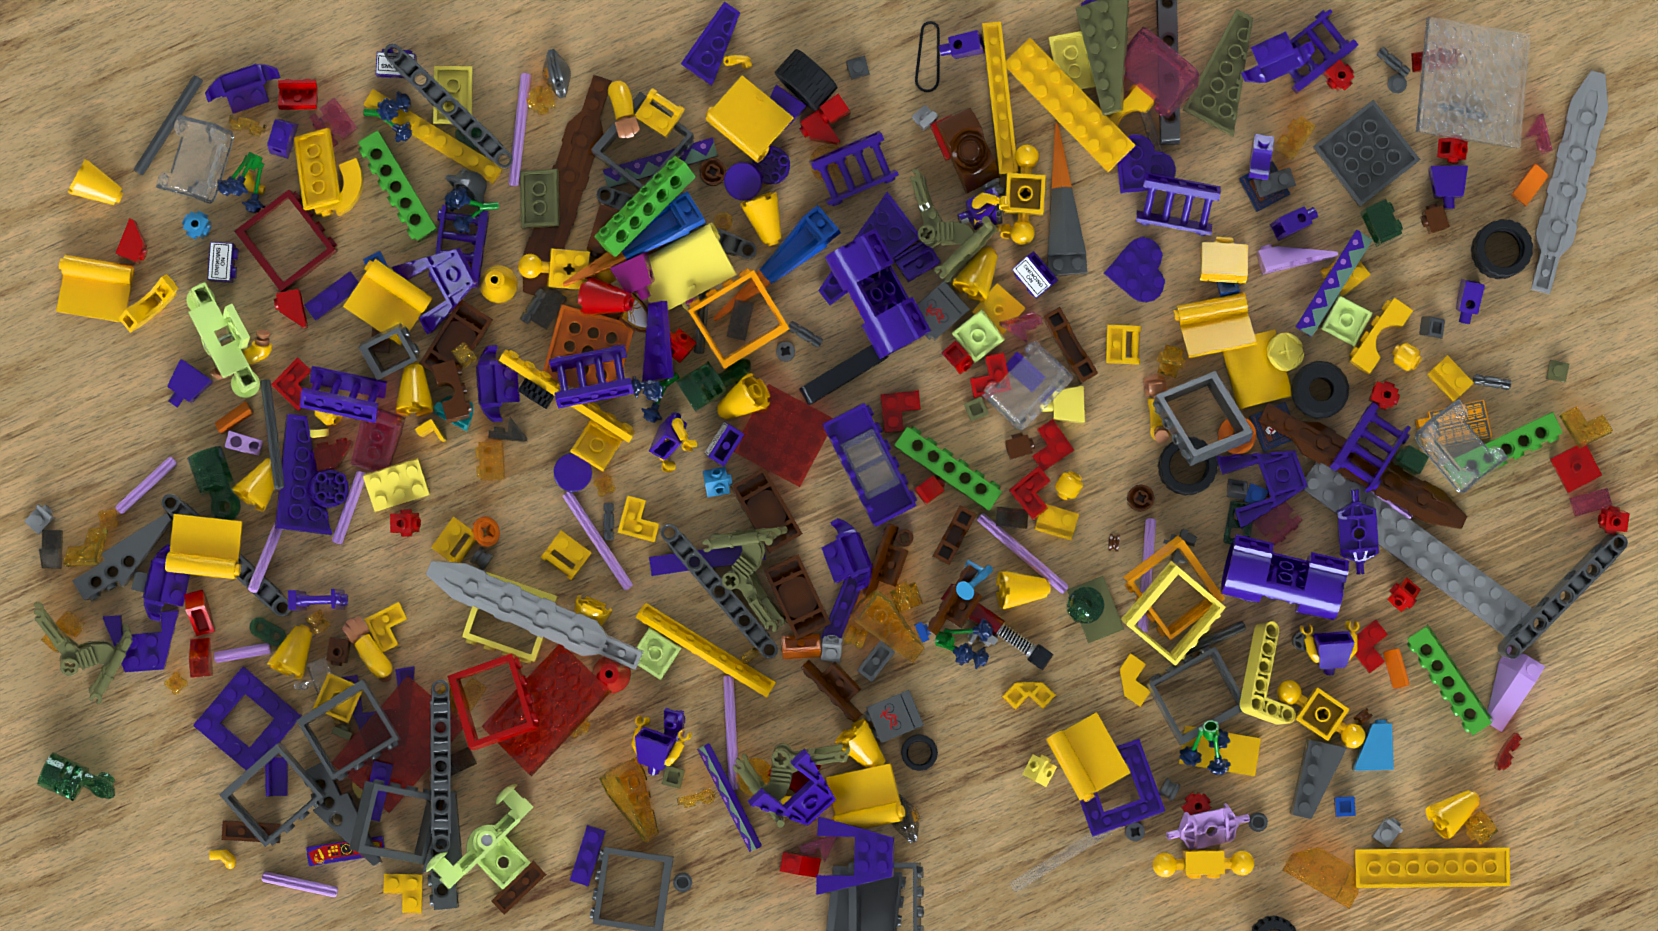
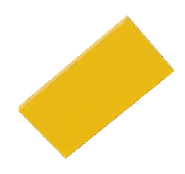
[293,128,341,211]
[1178,725,1261,776]

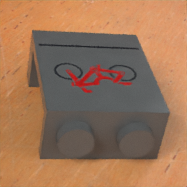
[917,281,970,341]
[864,690,924,743]

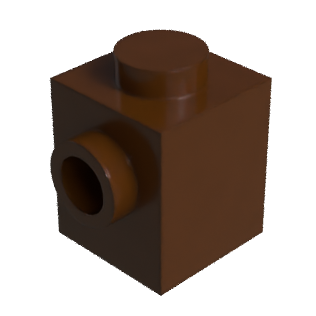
[1420,203,1450,234]
[1005,432,1035,460]
[326,637,351,666]

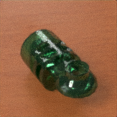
[676,359,751,412]
[187,446,241,520]
[1066,587,1104,624]
[37,752,115,801]

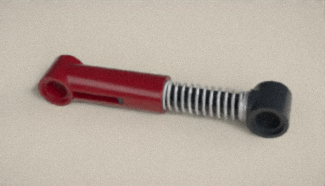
[941,583,1054,670]

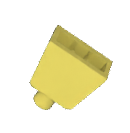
[1041,386,1085,423]

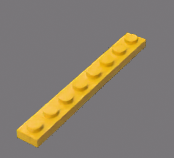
[982,21,1018,175]
[363,89,503,185]
[499,350,636,443]
[635,603,776,698]

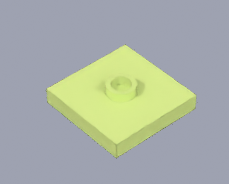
[1320,295,1373,347]
[952,309,1005,363]
[636,627,682,680]

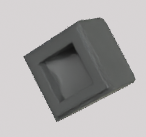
[1419,316,1445,339]
[131,571,148,592]

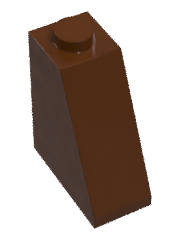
[587,204,619,258]

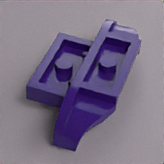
[1241,31,1315,83]
[205,63,281,114]
[476,345,520,422]
[821,518,873,592]
[142,544,190,621]

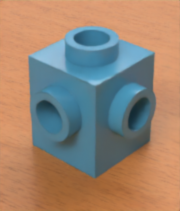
[182,211,212,239]
[703,467,733,497]

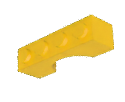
[1107,82,1159,127]
[1349,297,1413,375]

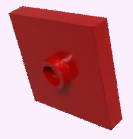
[1550,441,1602,493]

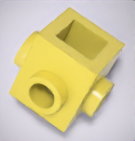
[1022,754,1057,787]

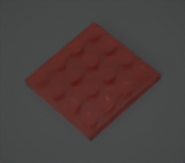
[734,384,832,487]

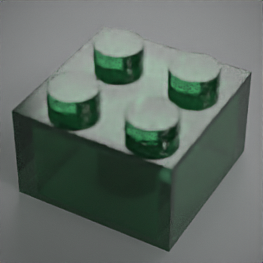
[1360,199,1403,247]

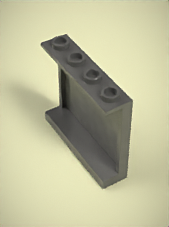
[826,865,906,931]

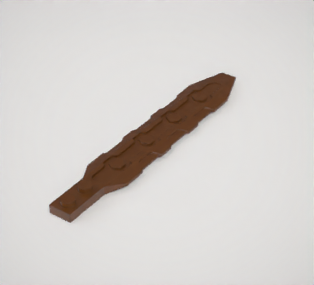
[522,75,612,296]
[1258,403,1468,529]

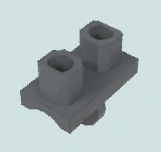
[1163,529,1197,564]

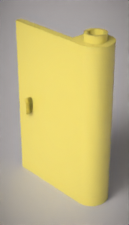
[647,223,737,310]

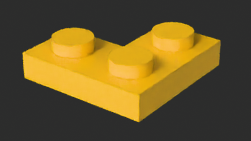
[617,495,660,543]
[364,602,408,653]
[383,873,423,913]

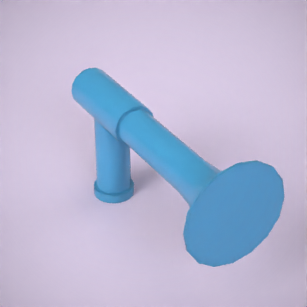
[956,560,993,600]

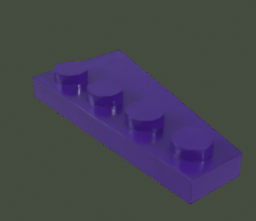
[681,1,740,86]
[642,301,674,382]

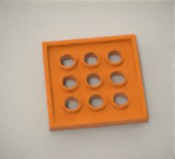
[543,304,634,399]

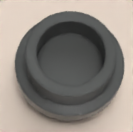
[1387,74,1407,94]
[1248,812,1268,832]
[673,873,692,892]

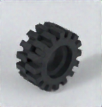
[517,378,554,409]

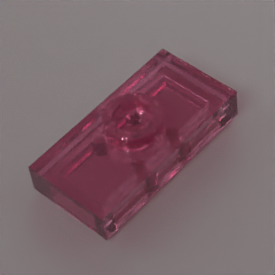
[1569,488,1612,517]

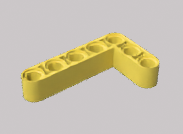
[1240,621,1296,725]

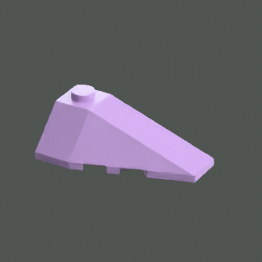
[1257,244,1338,275]
[1487,646,1545,732]

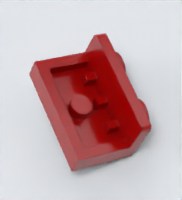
[278,79,318,110]

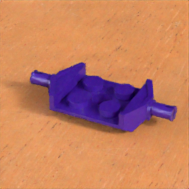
[1336,489,1379,575]

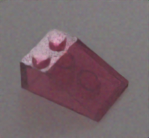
[351,408,406,471]

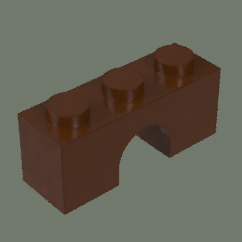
[432,360,472,424]
[932,505,977,566]

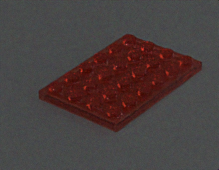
[482,644,612,776]
[332,675,463,813]

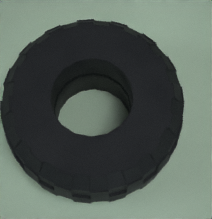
[1291,361,1349,419]

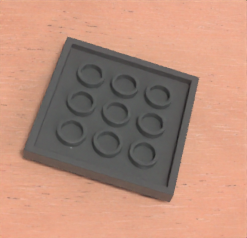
[1313,100,1421,207]

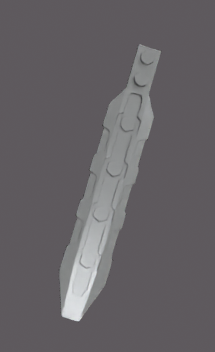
[1530,70,1608,295]
[426,561,644,670]

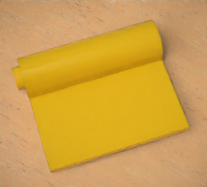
[705,75,794,163]
[56,255,134,323]
[343,259,433,345]
[1173,292,1257,358]
[1222,329,1292,410]
[165,514,243,579]
[1046,712,1131,802]
[826,763,905,829]

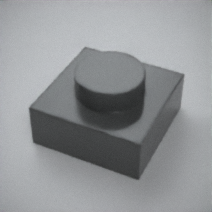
[846,56,870,80]
[1227,479,1247,500]

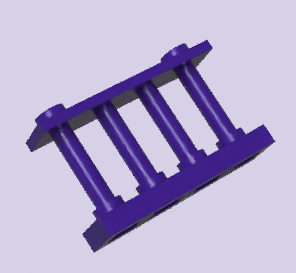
[1289,9,1358,94]
[809,131,899,206]
[1136,172,1221,236]
[429,205,490,289]
[549,345,634,408]
[300,366,387,423]
[1329,402,1411,493]
[288,589,348,611]

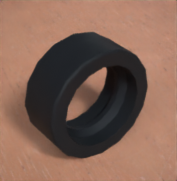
[901,734,938,771]

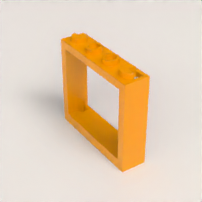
[687,268,790,369]
[1123,536,1225,640]

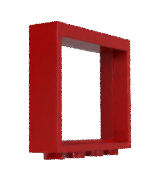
[447,653,539,751]

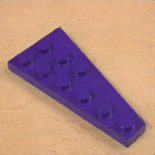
[818,192,919,306]
[275,414,332,535]

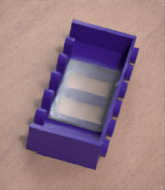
[822,403,917,527]

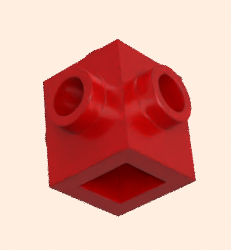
[1323,60,1355,92]
[1437,135,1468,164]
[670,328,697,363]
[1368,381,1400,410]
[1598,506,1630,534]
[390,509,421,537]
[1387,577,1421,612]
[1180,792,1212,815]

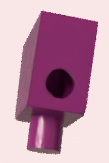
[610,252,655,300]

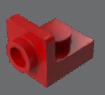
[941,340,974,374]

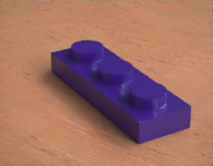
[304,271,359,321]
[370,760,393,822]
[570,825,606,886]

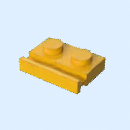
[1426,355,1474,402]
[1034,504,1079,541]

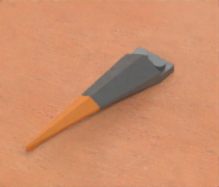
[1047,122,1087,276]

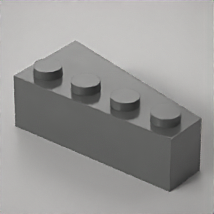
[1290,739,1347,819]

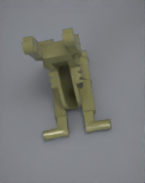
[910,169,999,283]
[702,526,788,632]
[34,602,133,705]
[733,743,850,828]

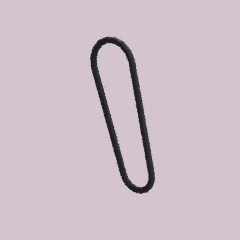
[915,21,940,92]

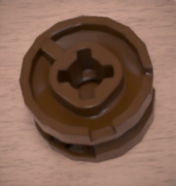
[699,158,726,186]
[1127,484,1155,512]

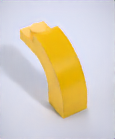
[314,158,364,217]
[118,274,179,333]

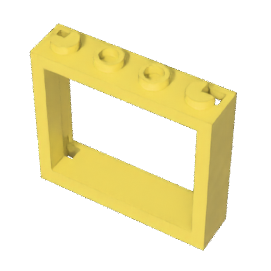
[1121,561,1226,666]
[462,572,559,664]

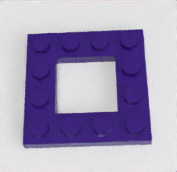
[193,666,302,771]
[1079,739,1165,837]

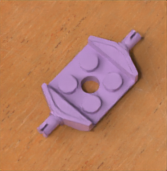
[1166,803,1250,850]

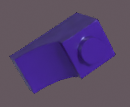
[1249,134,1274,180]

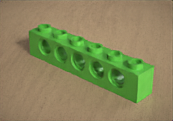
[358,130,438,242]
[594,156,696,257]
[1446,412,1563,484]
[894,426,1002,511]
[1407,624,1493,735]

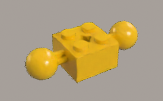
[1004,144,1046,245]
[518,248,617,290]
[1277,680,1366,748]
[1152,849,1255,879]

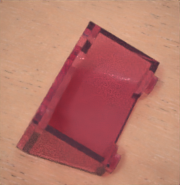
[1124,27,1200,118]

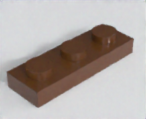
[221,820,282,843]
[491,861,547,915]

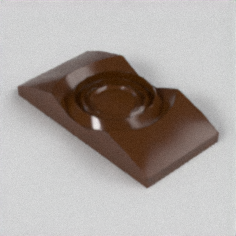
[936,108,1000,194]
[419,300,493,372]
[731,468,803,553]
[764,554,831,640]

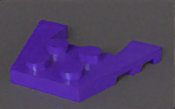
[103,610,179,673]

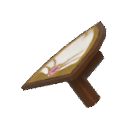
[617,292,648,333]

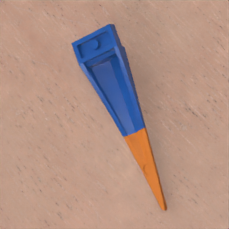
[563,191,706,287]
[713,205,841,321]

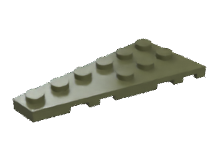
[1075,0,1129,116]
[1183,9,1253,137]

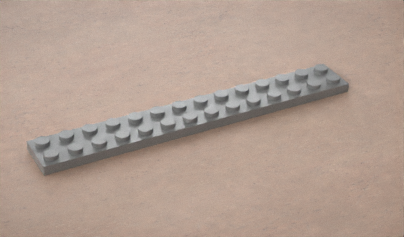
[1304,462,1537,637]

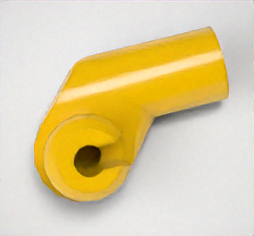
[723,55,752,69]
[243,171,265,195]
[209,849,236,869]

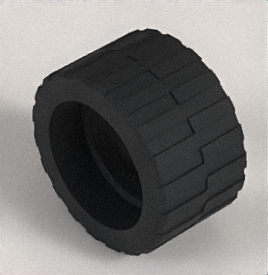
[775,49,838,111]
[1471,219,1533,279]
[1158,436,1218,496]

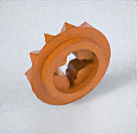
[471,516,500,547]

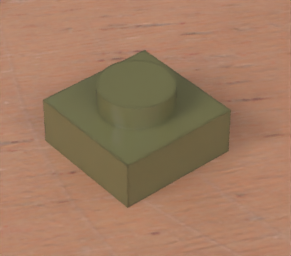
[1546,360,1569,383]
[963,397,989,422]
[331,724,354,740]
[662,766,685,789]

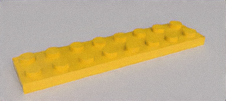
[1006,38,1136,172]
[1354,847,1510,888]

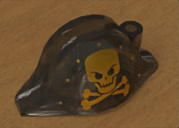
[892,794,920,843]

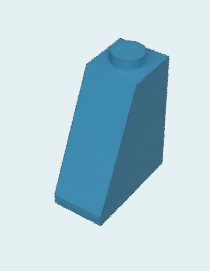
[1352,719,1394,771]

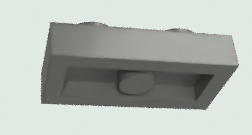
[1253,167,1296,198]
[857,640,895,682]

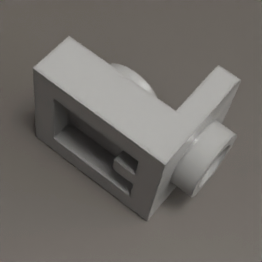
[912,105,938,132]
[24,504,55,535]
[967,633,998,647]
[821,635,843,663]
[1372,817,1403,848]

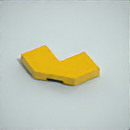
[1119,653,1150,707]
[1001,682,1056,710]

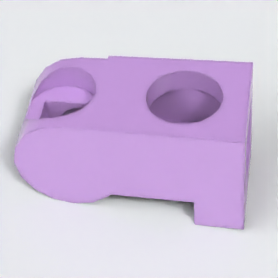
[225,431,263,456]

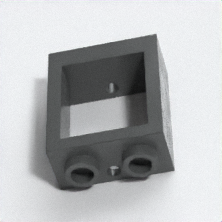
[358,323,420,380]

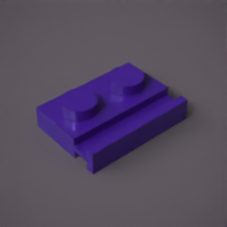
[893,241,941,283]

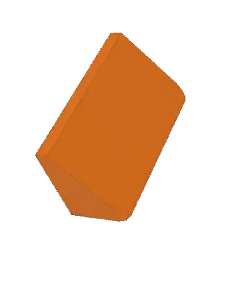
[1511,163,1549,206]
[215,401,254,434]
[782,634,821,659]
[1383,648,1410,689]

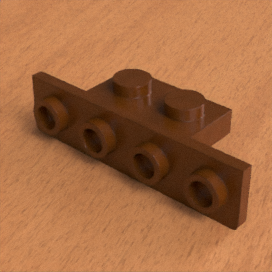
[862,523,909,599]
[927,564,982,636]
[801,660,863,723]

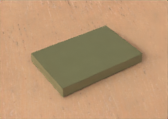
[520,169,560,229]
[1067,576,1124,643]

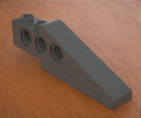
[72,513,173,602]
[303,762,383,866]
[423,791,462,910]

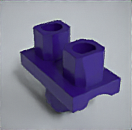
[664,708,685,741]

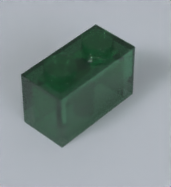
[1394,445,1430,475]

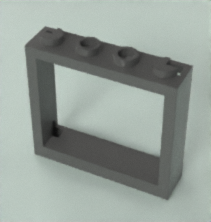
[591,92,694,191]
[1153,371,1253,466]
[1146,646,1242,745]
[296,679,401,781]
[219,742,326,847]
[349,779,440,864]
[590,846,674,931]
[849,862,924,931]

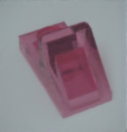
[1523,114,1553,155]
[999,312,1043,343]
[799,836,837,862]

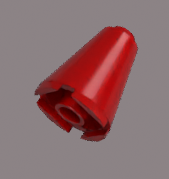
[578,276,634,315]
[592,656,631,693]

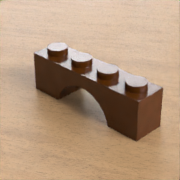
[1042,307,1098,384]

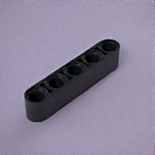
[799,345,889,405]

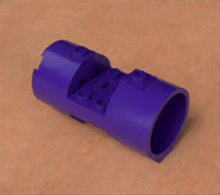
[825,229,931,359]
[1220,534,1349,620]

